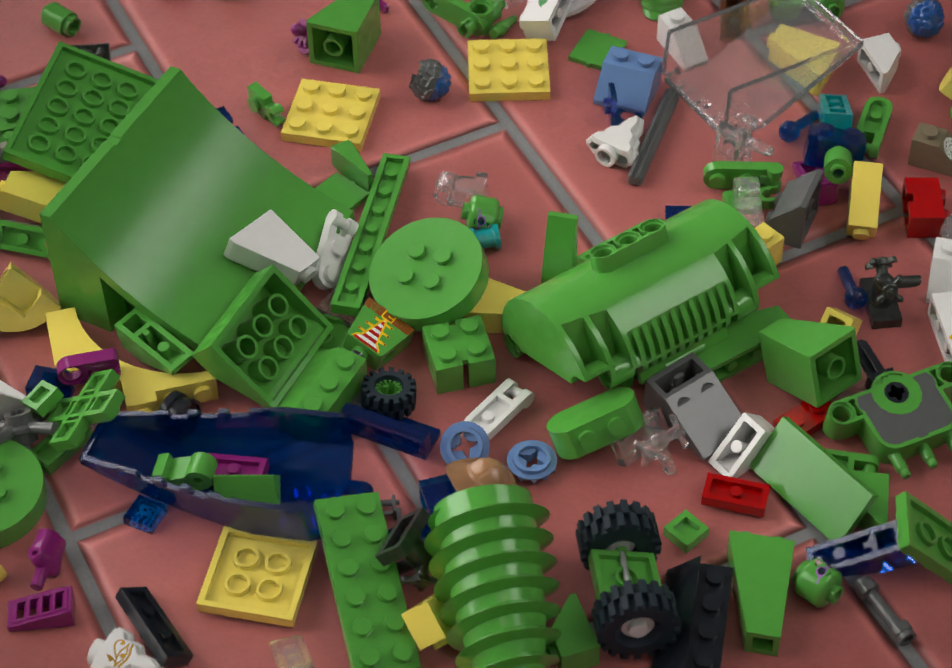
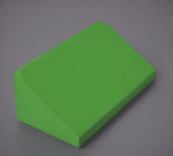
[213,475,281,508]

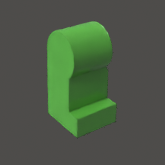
[151,452,218,496]

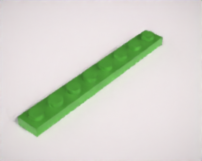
[330,153,410,316]

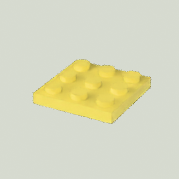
[468,38,550,102]
[281,79,381,152]
[196,525,319,628]

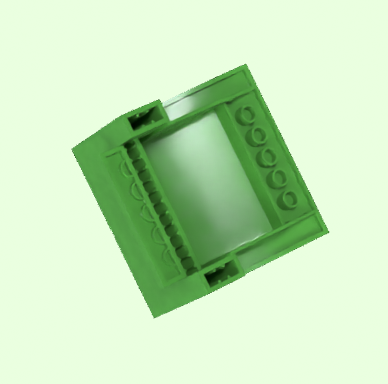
[39,66,355,350]

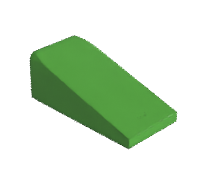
[330,140,373,192]

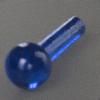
[778,110,819,142]
[837,266,868,310]

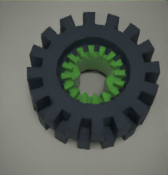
[361,367,417,422]

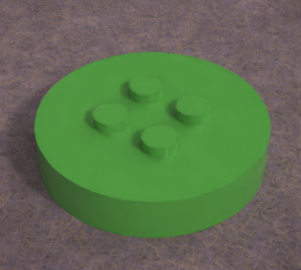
[369,218,489,331]
[0,440,47,549]

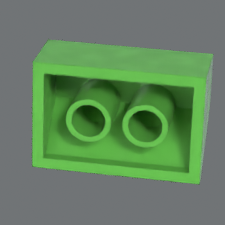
[267,347,367,446]

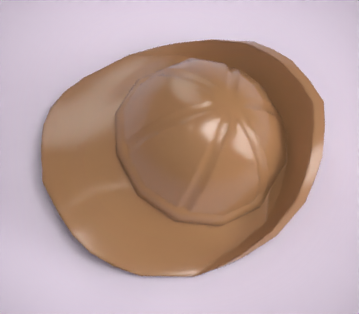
[446,458,517,492]

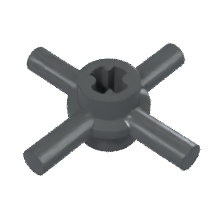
[0,407,59,446]

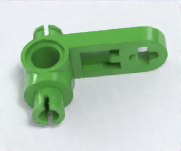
[422,0,506,38]

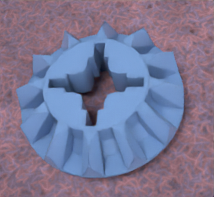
[440,421,490,464]
[507,440,557,484]

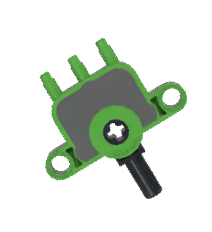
[823,339,952,479]

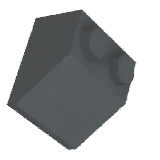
[765,169,823,249]

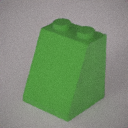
[306,0,381,73]
[759,318,862,408]

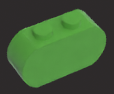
[546,387,644,459]

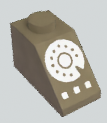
[908,122,952,177]

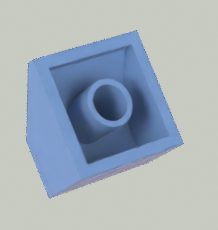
[593,46,663,116]

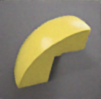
[0,262,61,332]

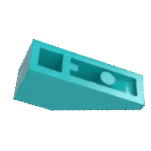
[819,94,853,149]

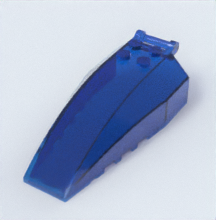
[79,407,374,541]

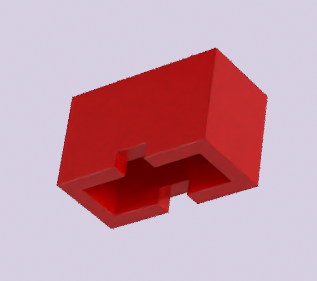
[901,177,949,238]

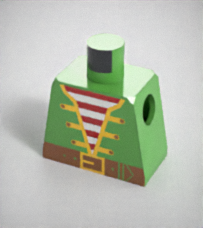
[343,297,415,370]

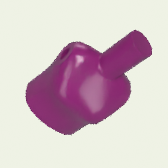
[27,528,66,591]

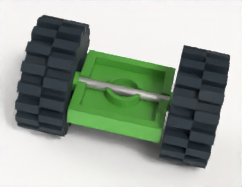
[575,500,681,659]

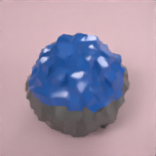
[903,0,945,38]
[409,59,452,101]

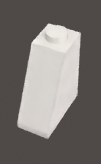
[223,209,320,286]

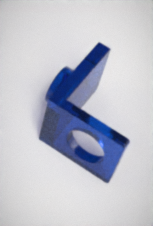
[603,83,643,126]

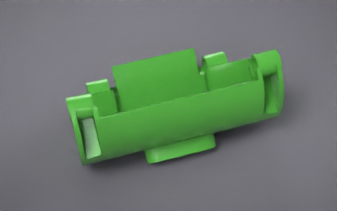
[502,199,780,390]

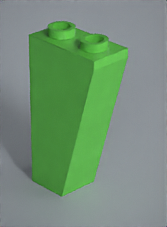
[696,306,791,382]
[727,530,795,657]

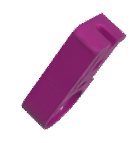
[57,348,121,385]

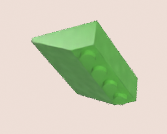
[191,264,334,411]

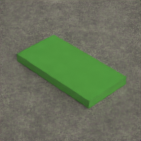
[749,417,878,546]

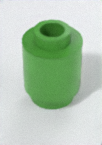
[41,2,81,37]
[824,146,853,184]

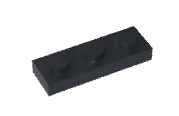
[115,587,194,667]

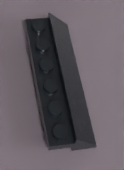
[652,556,733,668]

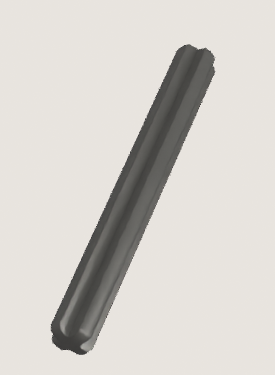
[628,88,680,186]

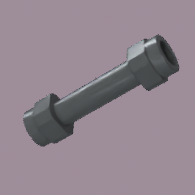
[853,575,916,647]

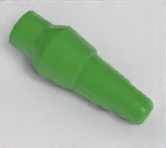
[489,15,518,39]

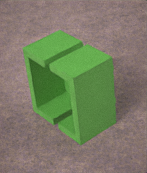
[422,315,496,394]

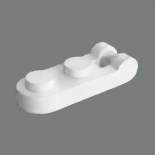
[312,209,359,290]
[464,378,535,444]

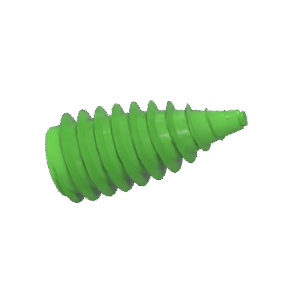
[424,484,561,668]

